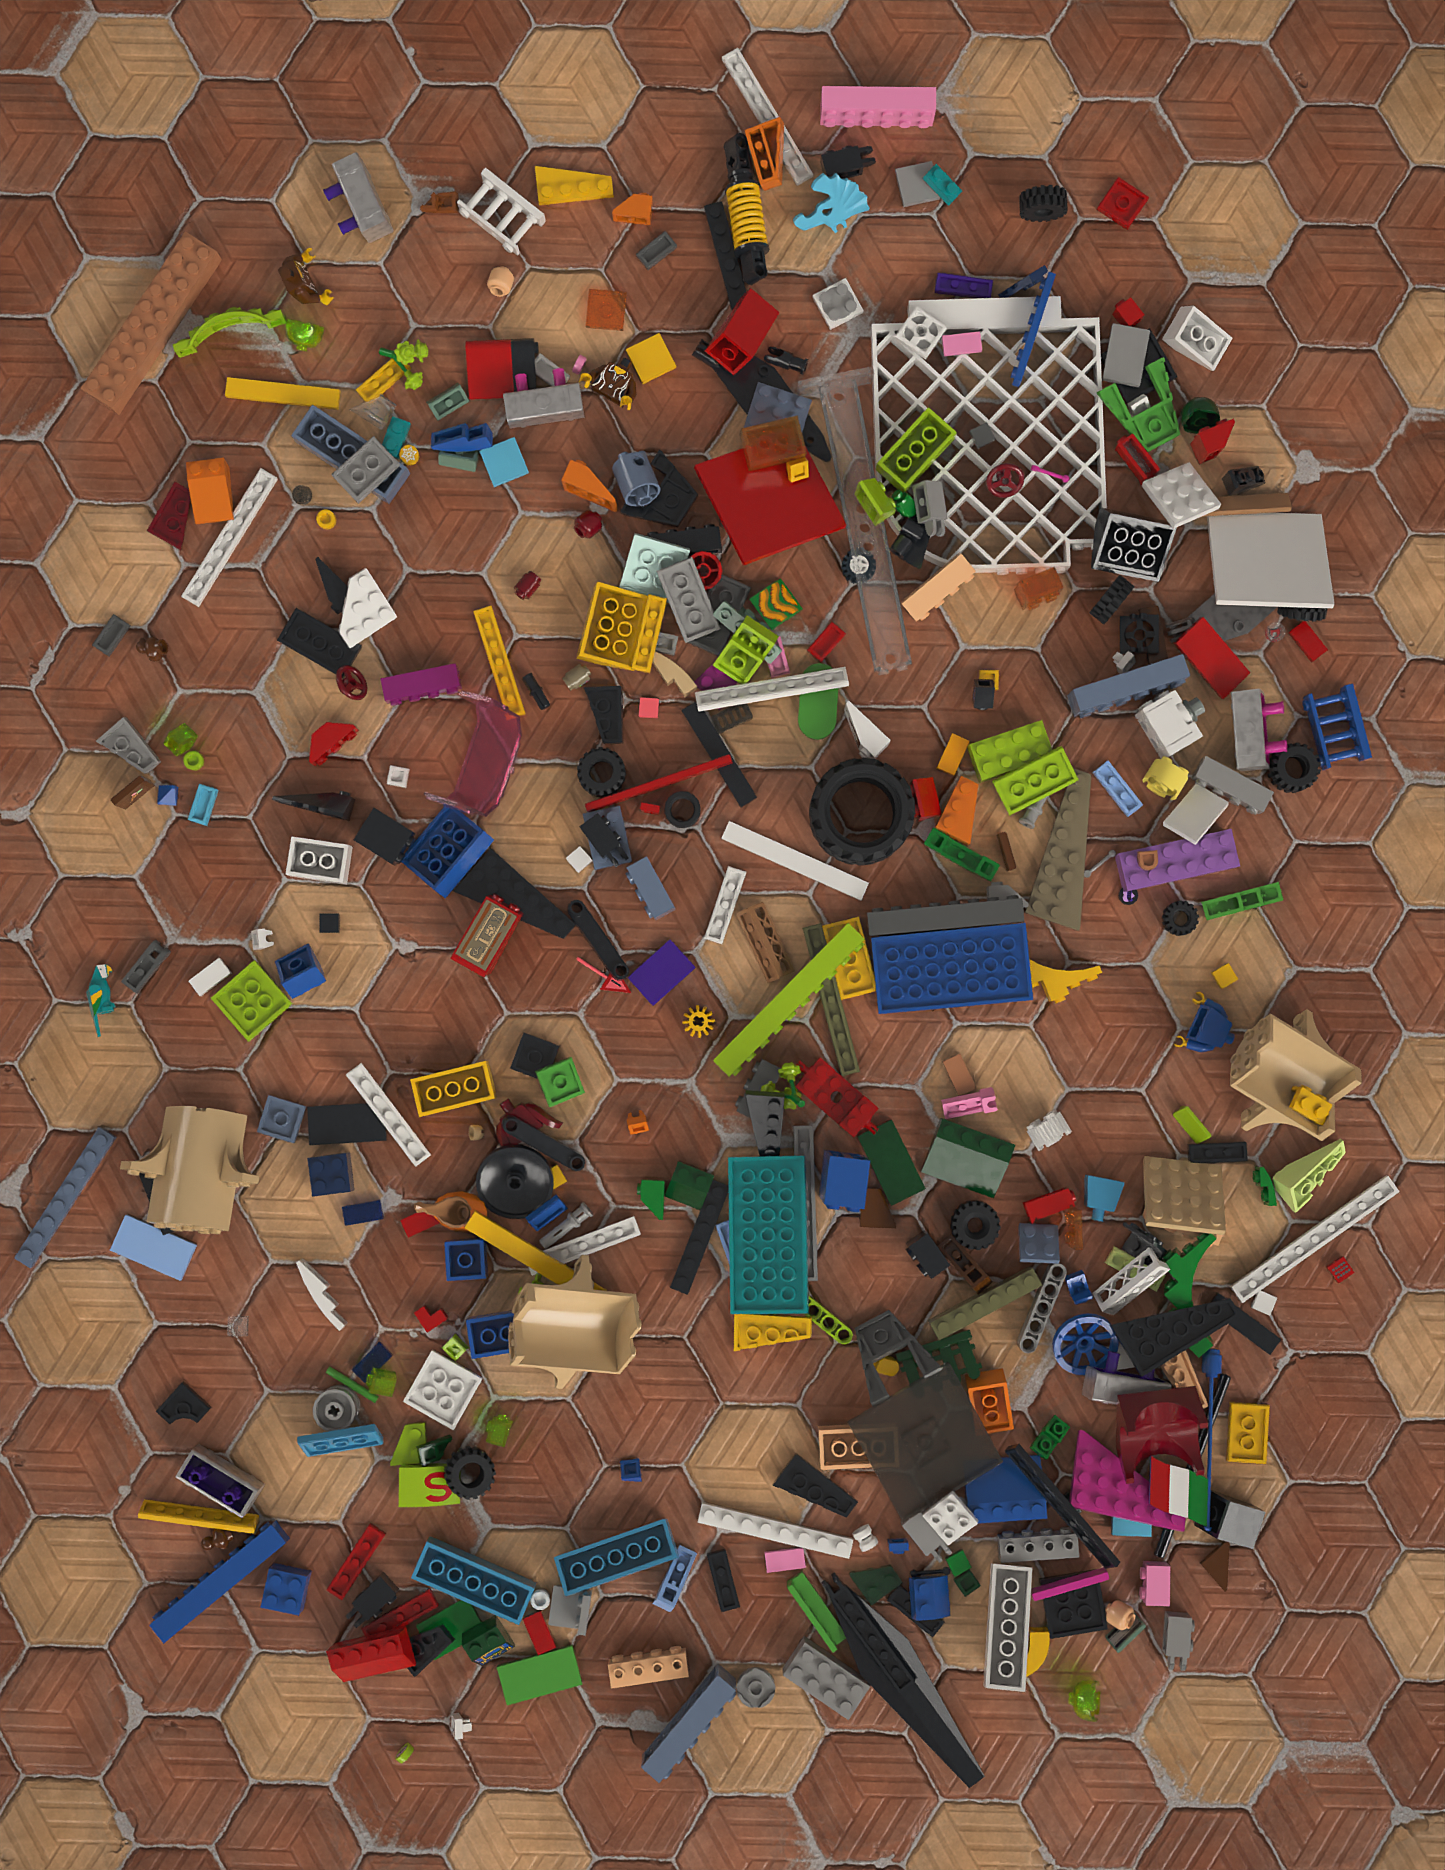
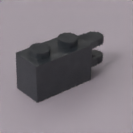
[820,145,876,178]
[579,813,629,867]
[346,1572,399,1628]

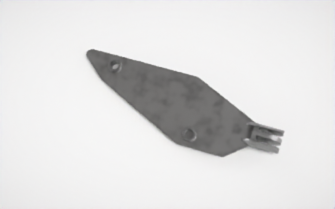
[1165,593,1277,643]

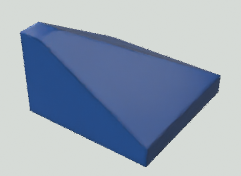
[157,785,178,806]
[620,1459,642,1482]

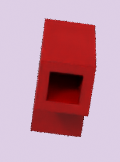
[414,1305,449,1333]

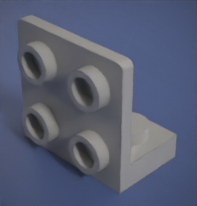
[548,1585,592,1636]

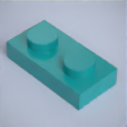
[922,164,962,206]
[382,416,411,459]

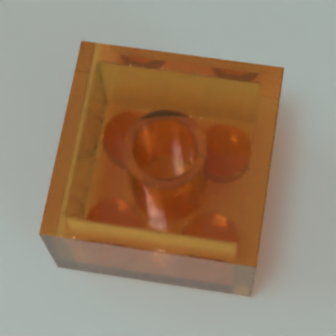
[1014,567,1064,611]

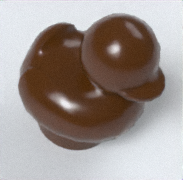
[136,637,168,662]
[201,1528,234,1550]

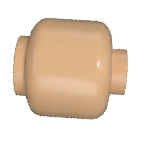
[487,266,514,297]
[1105,1600,1135,1630]

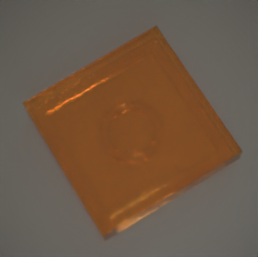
[586,289,627,331]

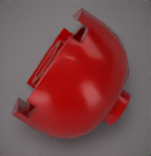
[689,551,722,590]

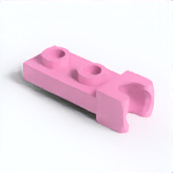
[941,1087,998,1119]

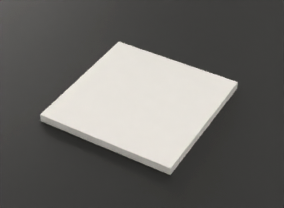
[1207,513,1334,608]

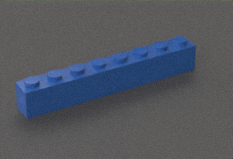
[149,1520,290,1644]

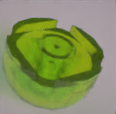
[286,319,324,352]
[1069,1680,1101,1722]

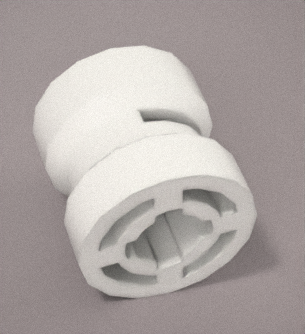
[852,1524,878,1552]

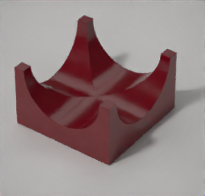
[1116,1386,1208,1484]

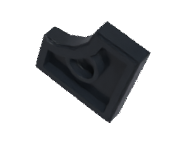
[156,1381,212,1424]

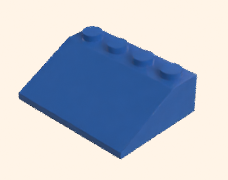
[402,802,494,898]
[962,1455,1048,1523]

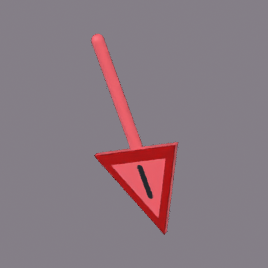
[576,957,631,993]

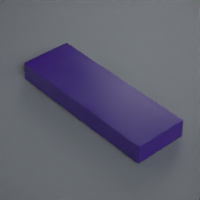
[934,272,993,299]

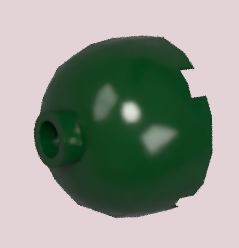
[1181,397,1220,434]

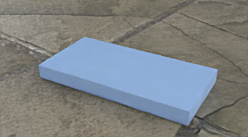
[110,1214,198,1281]

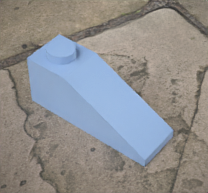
[653,1545,697,1612]

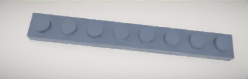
[14,1127,117,1268]

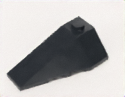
[272,791,355,821]

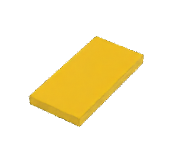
[822,917,876,1000]

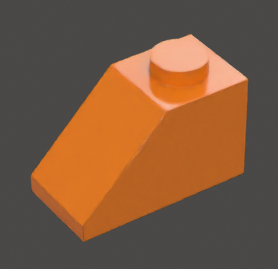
[612,193,653,225]

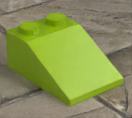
[854,478,896,526]

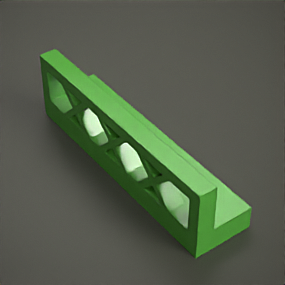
[787,1571,846,1653]

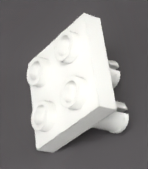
[922,1491,978,1545]

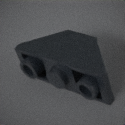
[1222,466,1266,496]

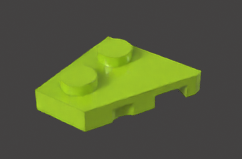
[390,1422,427,1466]

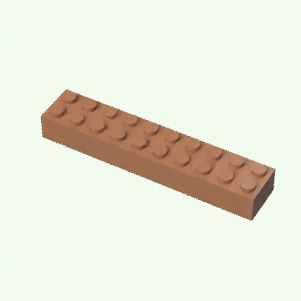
[81,232,222,415]

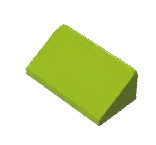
[1173,1106,1211,1144]

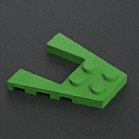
[1097,357,1180,452]

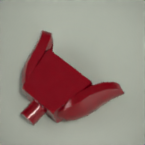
[496,1098,564,1147]

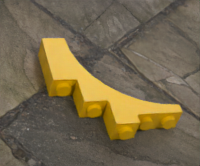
[992,925,1102,1004]

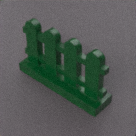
[896,1330,982,1398]

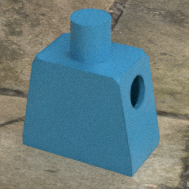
[1084,1174,1124,1222]

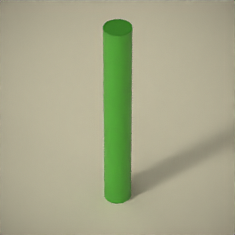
[326,1366,379,1403]

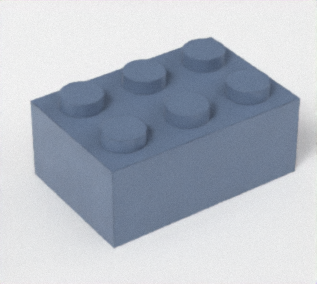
[625,856,676,920]

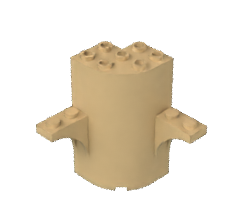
[1230,1009,1362,1141]
[120,1106,259,1234]
[508,1255,642,1389]

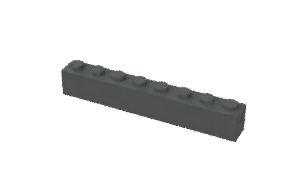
[867,895,1025,936]

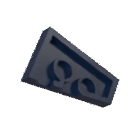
[998,265,1049,298]

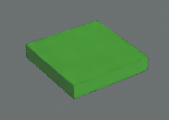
[535,1057,585,1107]

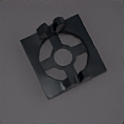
[1120,613,1159,655]

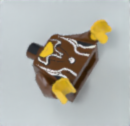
[278,248,334,305]
[578,357,637,410]

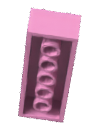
[820,86,936,128]

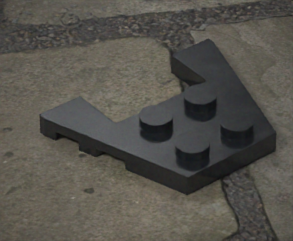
[620,450,698,528]

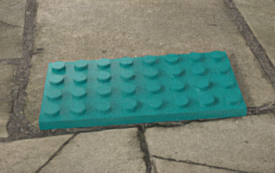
[728,1156,809,1314]

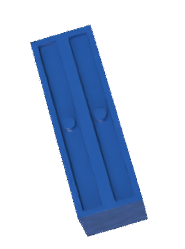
[819,1150,870,1212]

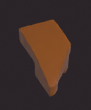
[420,191,459,213]

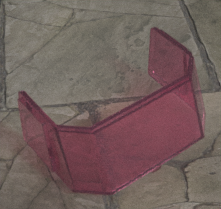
[424,690,522,817]

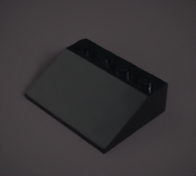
[1091,507,1177,582]

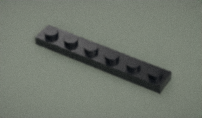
[704,201,746,311]
[670,1179,729,1295]

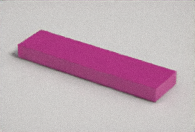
[1031,1567,1109,1601]

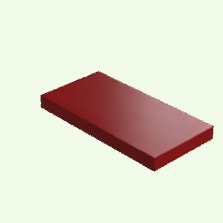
[1174,617,1250,699]

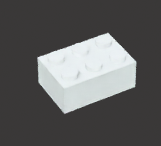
[286,837,353,885]

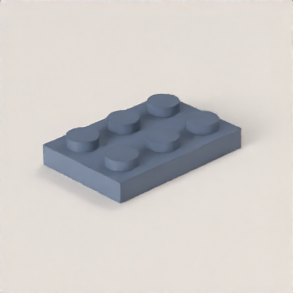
[583,806,632,870]

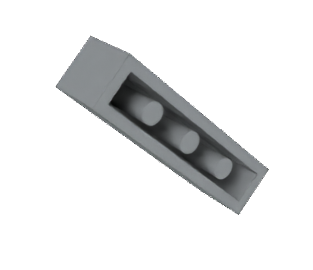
[1191,756,1274,815]

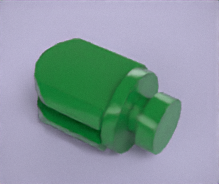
[891,489,916,517]

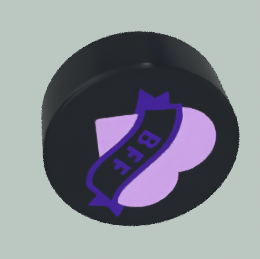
[1118,888,1138,905]

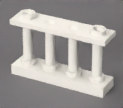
[457,168,546,256]

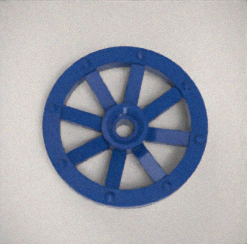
[1052,1313,1119,1375]

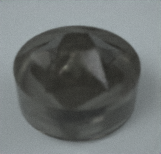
[292,485,312,505]

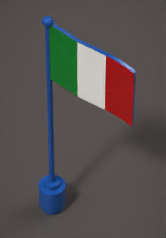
[1149,1349,1222,1531]

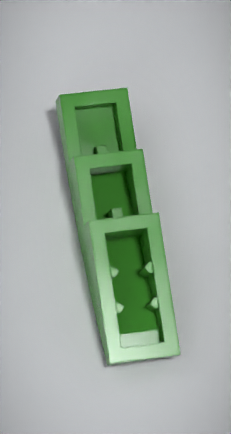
[1202,882,1284,920]

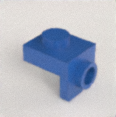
[1065,1270,1093,1305]

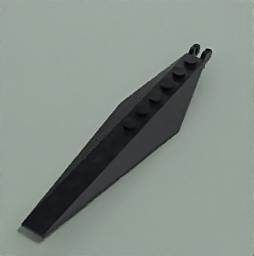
[821,1572,985,1788]

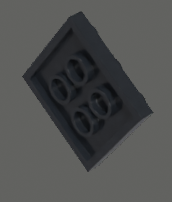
[1101,328,1177,406]
[1039,1569,1108,1639]

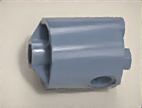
[612,451,661,506]

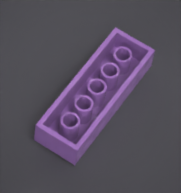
[1115,829,1240,892]

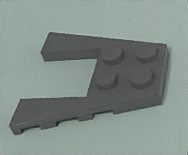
[855,1310,942,1406]

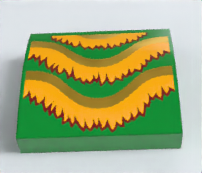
[749,578,803,631]

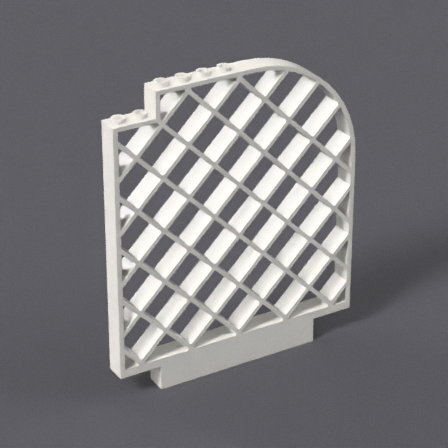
[870,296,1107,575]

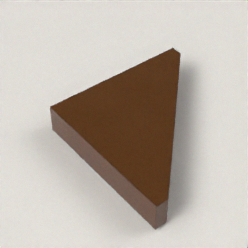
[1200,1541,1230,1592]

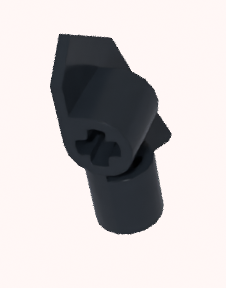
[889,514,930,569]

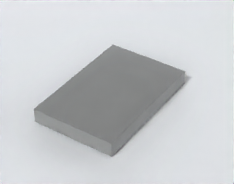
[1102,323,1150,387]
[331,436,400,504]

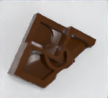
[860,1188,896,1228]

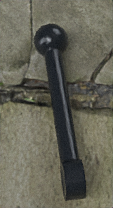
[910,1567,951,1577]

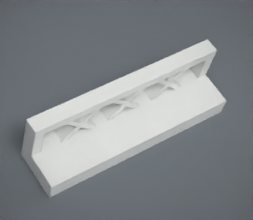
[1092,1247,1170,1315]

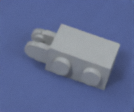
[912,480,948,537]
[900,1507,953,1563]
[1162,1611,1195,1671]

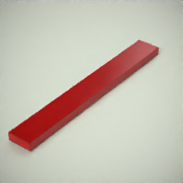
[585,754,733,812]

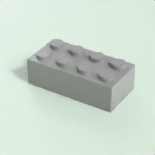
[782,1636,870,1720]

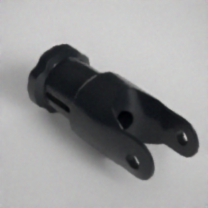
[764,346,809,375]

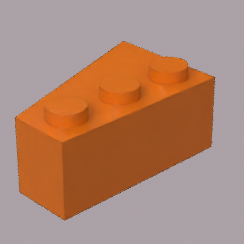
[744,117,784,191]
[934,776,979,846]

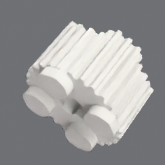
[1027,1109,1072,1151]

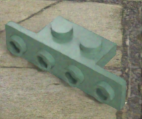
[713,601,782,664]

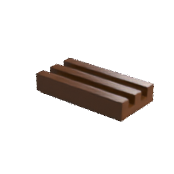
[997,832,1016,872]

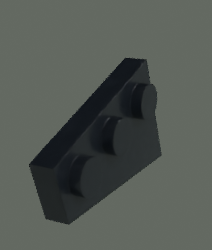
[584,686,623,744]

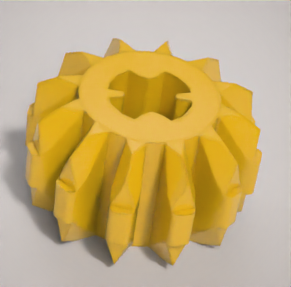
[682,1005,715,1038]

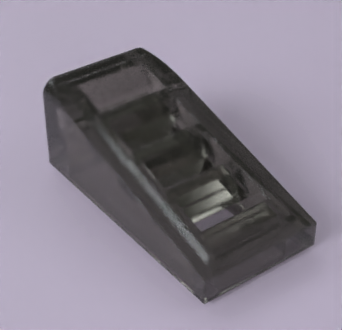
[711,703,753,734]

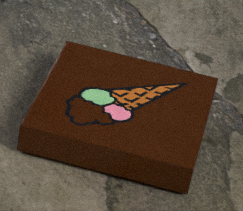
[110,776,155,810]

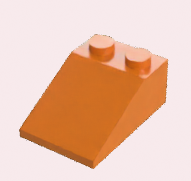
[186,457,234,525]
[561,459,617,512]
[965,1368,1014,1436]

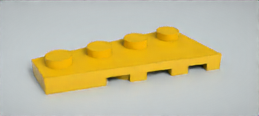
[535,166,614,205]
[734,1314,812,1351]

